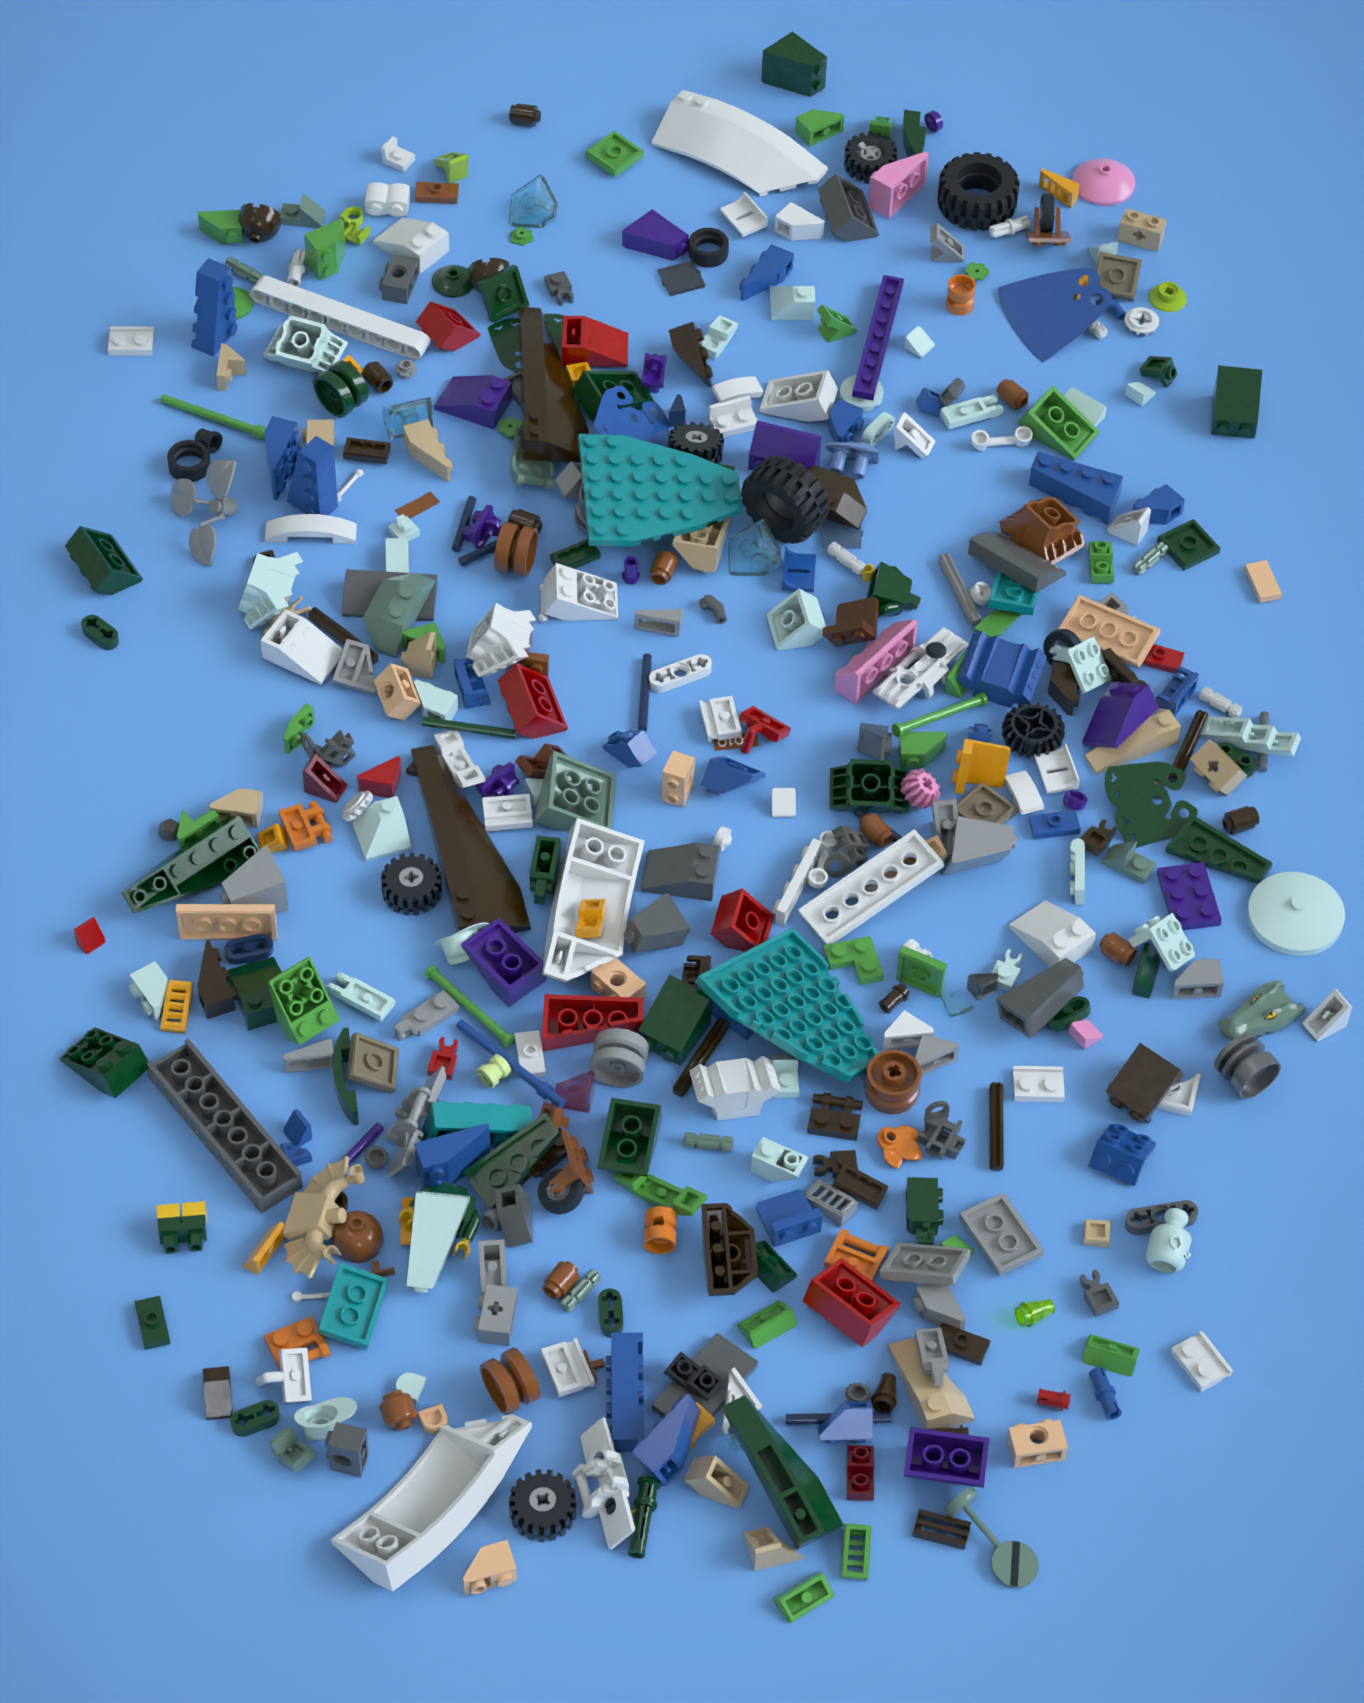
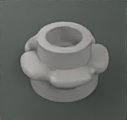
[395,359,417,380]

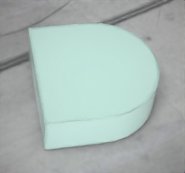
[396,1373,426,1404]

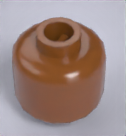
[379,1390,418,1432]

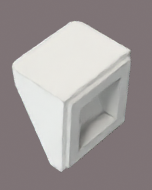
[771,788,796,817]

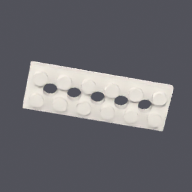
[798,829,944,945]

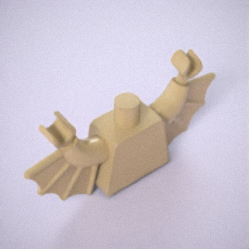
[282,1156,365,1279]

